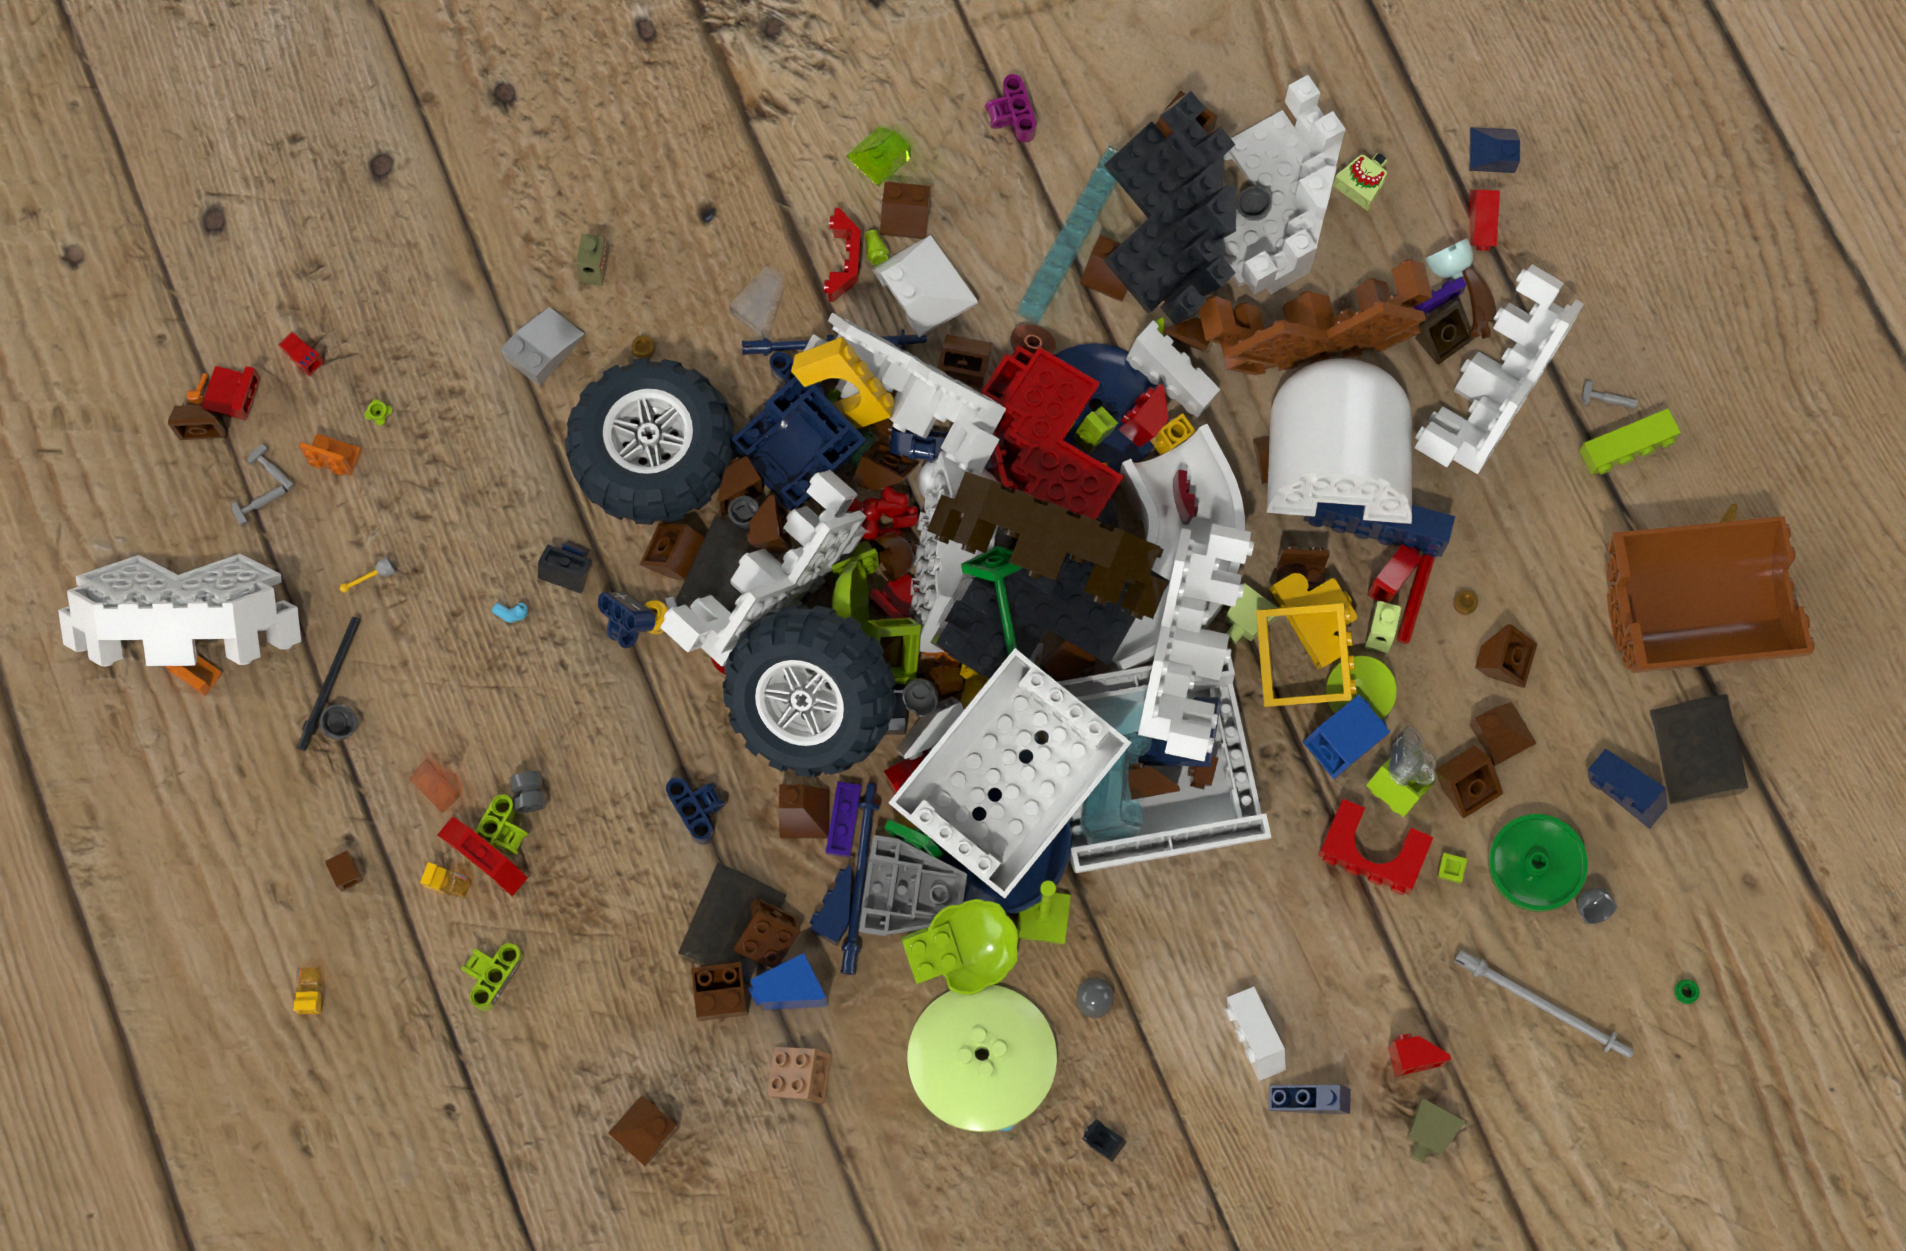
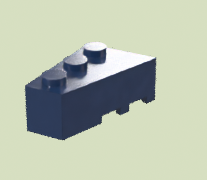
[1588,749,1667,829]

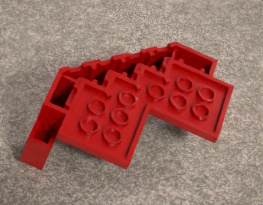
[981,345,1124,541]

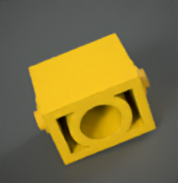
[1150,413,1196,455]

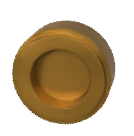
[631,335,655,359]
[1453,590,1478,615]

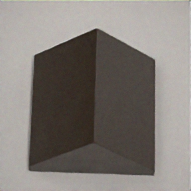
[1415,301,1475,365]

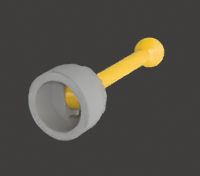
[340,556,396,593]

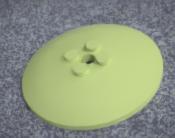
[907,985,1057,1132]

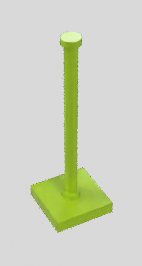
[1017,881,1071,945]

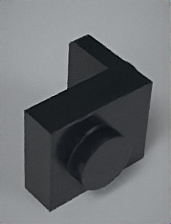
[1082,1119,1127,1162]

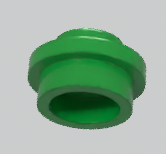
[1674,979,1700,1004]

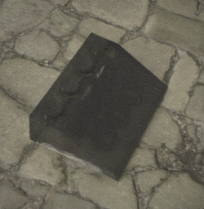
[675,516,781,614]
[1650,694,1749,805]
[678,863,787,985]

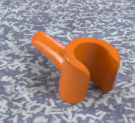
[187,373,208,404]

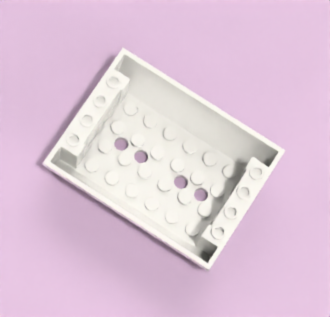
[889,648,1131,898]

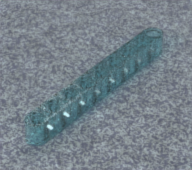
[1016,145,1119,324]

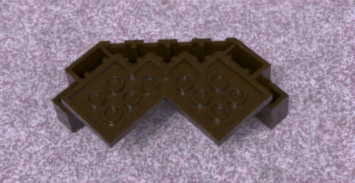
[927,471,1168,620]

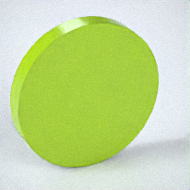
[1326,656,1397,719]

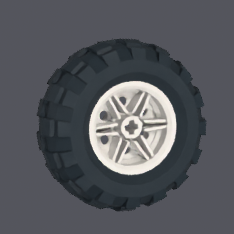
[565,358,735,525]
[723,605,896,777]

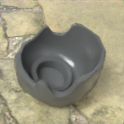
[1237,186,1272,221]
[902,678,939,717]
[319,704,358,741]
[1577,887,1617,924]
[1076,977,1114,1018]

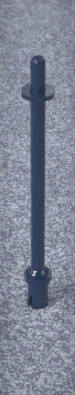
[742,329,928,356]
[840,782,880,975]

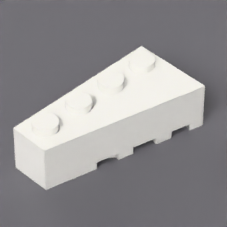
[1126,320,1220,418]

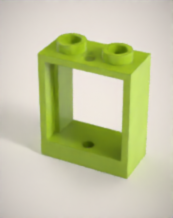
[866,617,921,684]

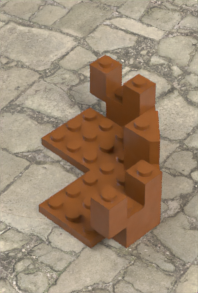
[1198,259,1433,375]

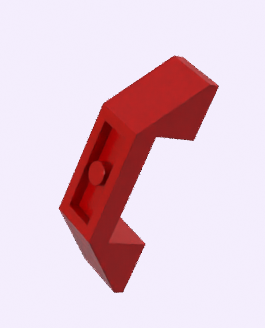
[824,207,861,302]
[437,817,528,897]

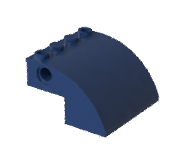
[731,376,866,511]

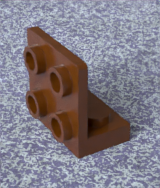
[1277,546,1330,591]
[734,898,801,968]

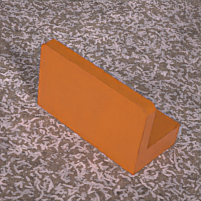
[164,655,222,696]

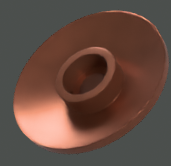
[1010,324,1056,355]

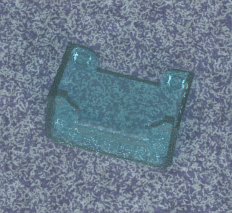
[1080,731,1152,841]

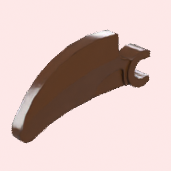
[1462,267,1497,339]

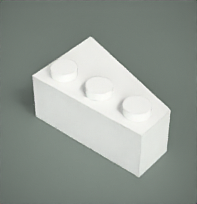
[1225,987,1286,1081]

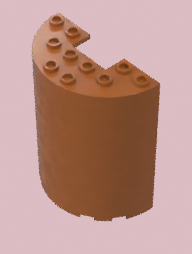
[1606,516,1815,673]

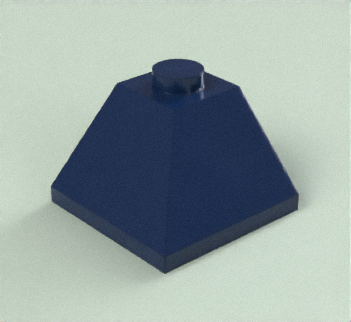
[1469,127,1520,173]

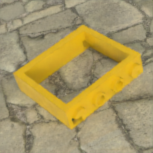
[1256,602,1357,707]

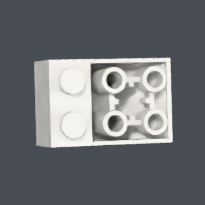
[896,696,964,760]

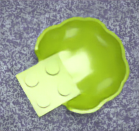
[832,561,870,633]
[900,899,1018,995]

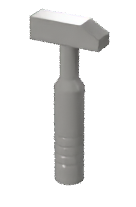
[1581,381,1637,409]
[247,444,295,491]
[232,485,286,526]

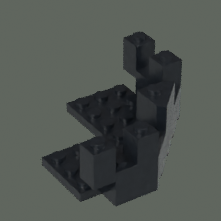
[1103,91,1236,325]
[930,554,1170,679]

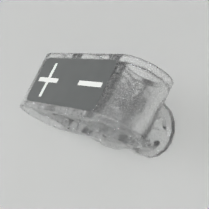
[1389,726,1436,786]

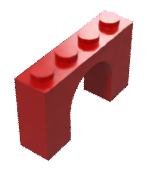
[1318,799,1434,895]

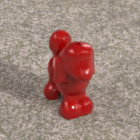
[847,486,909,541]

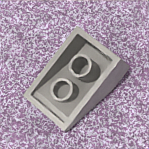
[501,307,585,386]

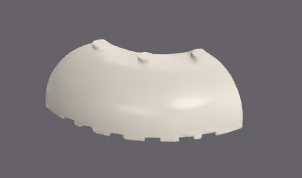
[909,451,998,653]

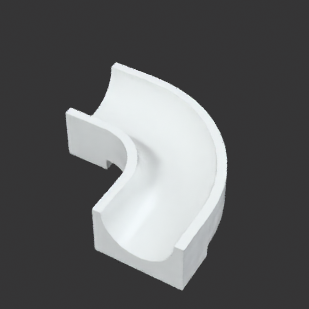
[1109,424,1245,672]

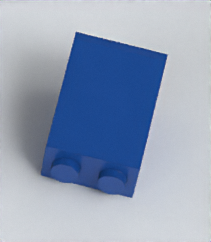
[1302,695,1390,779]
[748,953,828,1010]

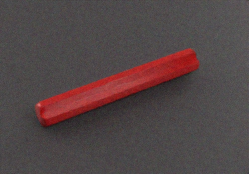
[1397,555,1434,644]

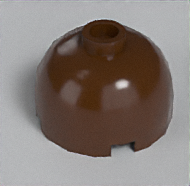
[872,533,916,582]

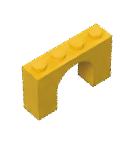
[791,337,894,429]

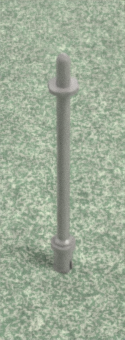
[1453,949,1634,1058]

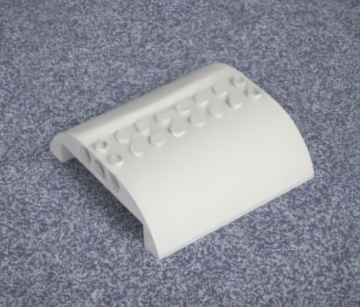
[1044,655,1271,873]

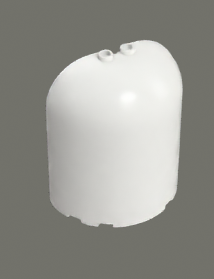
[1267,358,1412,524]

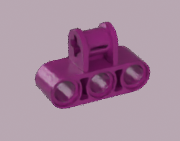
[984,74,1036,142]

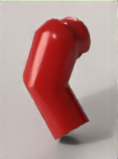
[893,506,920,528]

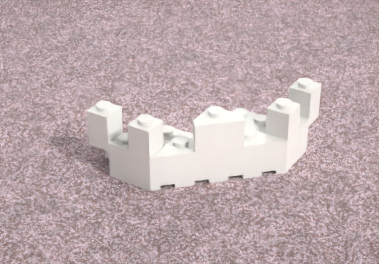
[1223,75,1346,295]
[1414,264,1584,474]
[804,313,1006,473]
[660,470,867,666]
[1138,524,1254,761]
[58,554,301,667]

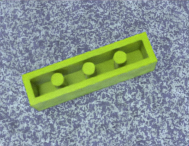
[1579,409,1681,475]

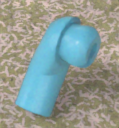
[492,602,528,623]

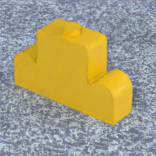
[1269,573,1358,670]

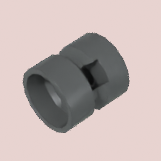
[728,496,759,535]
[510,771,546,813]

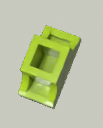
[1073,406,1118,454]

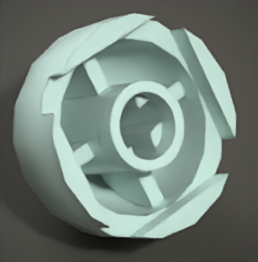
[1425,238,1473,280]

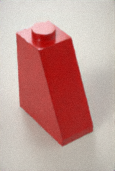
[1469,190,1500,251]
[1368,544,1422,604]

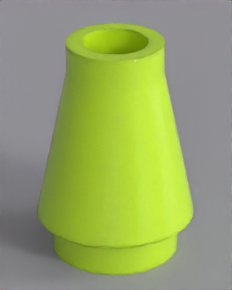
[864,230,889,265]

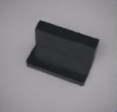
[538,544,592,594]

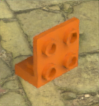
[299,434,362,476]

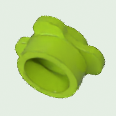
[364,399,392,426]

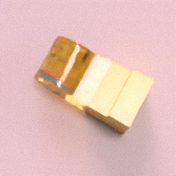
[420,862,472,899]
[293,967,322,1014]

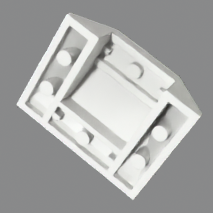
[871,235,978,337]

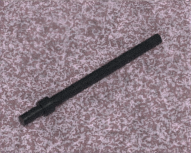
[296,617,361,752]

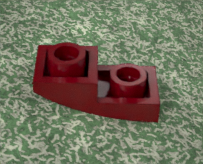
[1173,469,1198,525]

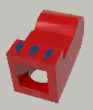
[278,332,324,377]

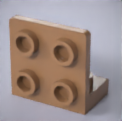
[767,1047,832,1104]

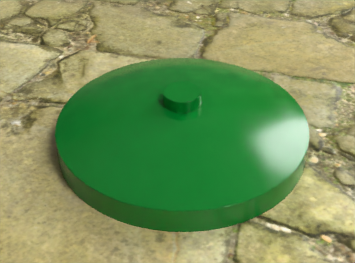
[1488,814,1588,912]

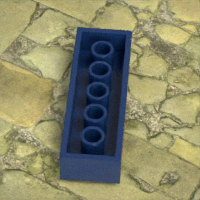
[1303,502,1455,558]

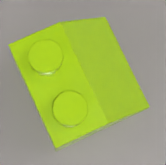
[1366,753,1436,817]

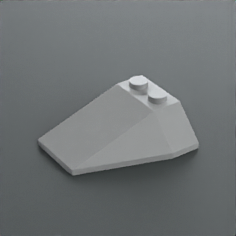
[859,835,967,936]

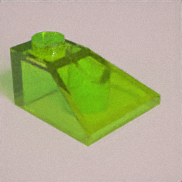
[846,126,911,187]

